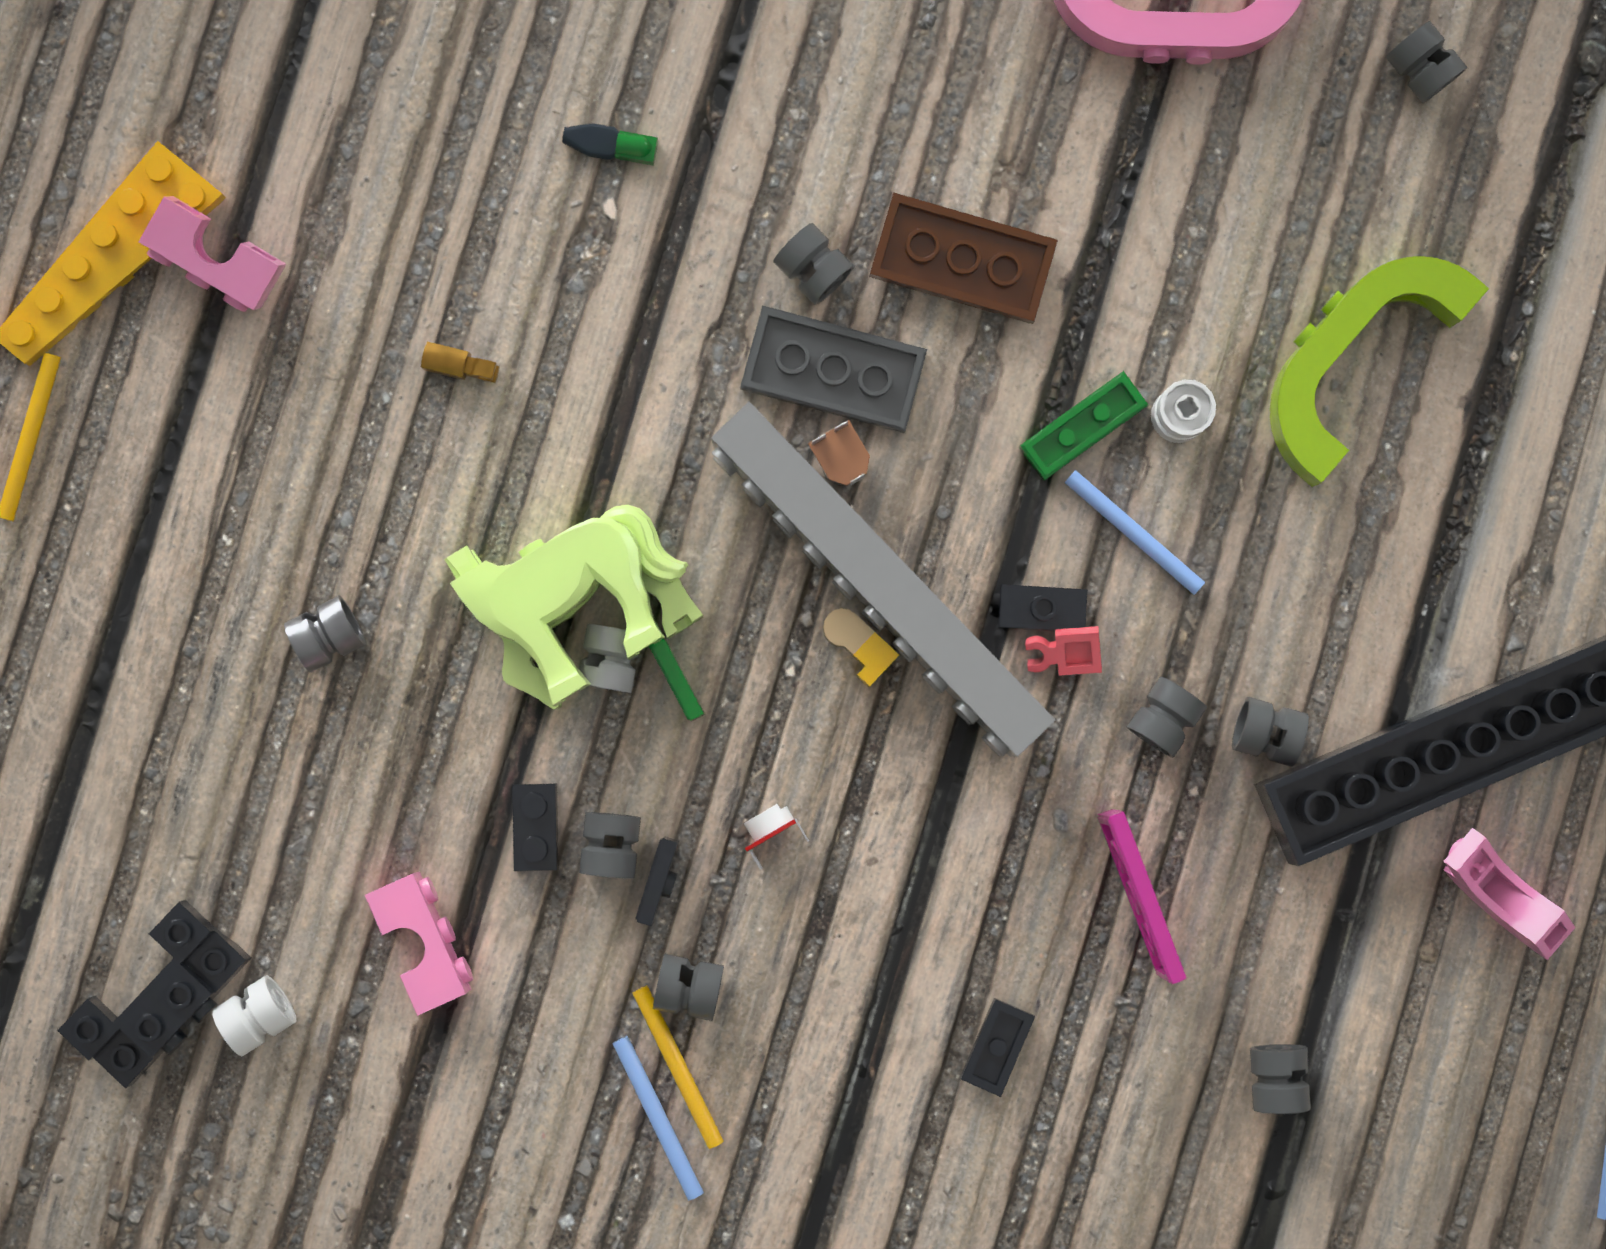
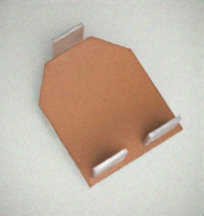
[808,420,870,486]

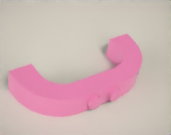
[1054,0,1302,65]

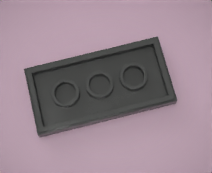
[740,305,927,433]

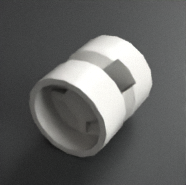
[1151,379,1216,443]
[212,975,296,1056]

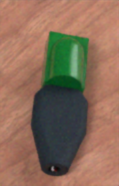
[562,123,658,166]

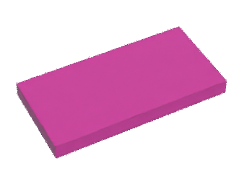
[1097,809,1187,984]

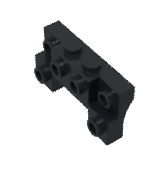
[57,900,252,1089]

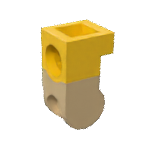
[823,608,899,687]

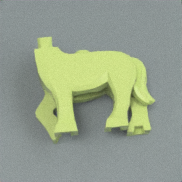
[444,505,703,710]

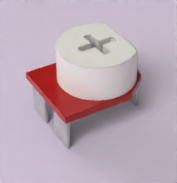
[744,804,809,869]

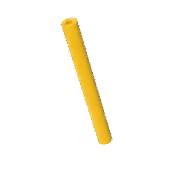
[0,352,61,521]
[632,985,724,1149]

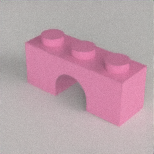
[139,196,286,312]
[365,871,473,1016]

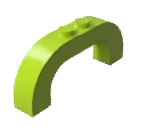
[1270,256,1489,487]

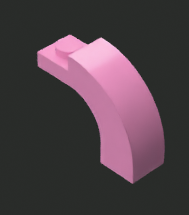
[1444,828,1575,960]

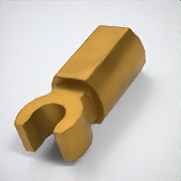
[421,341,500,383]

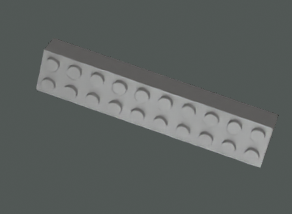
[711,402,1055,757]

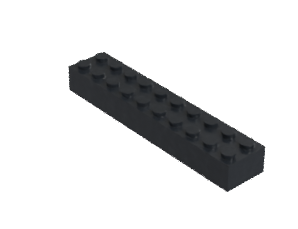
[1254,635,1606,866]

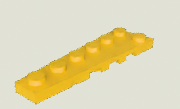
[0,141,226,366]

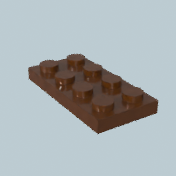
[869,192,1058,324]

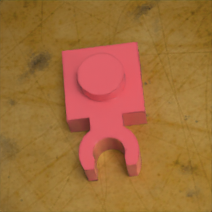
[1025,626,1102,676]

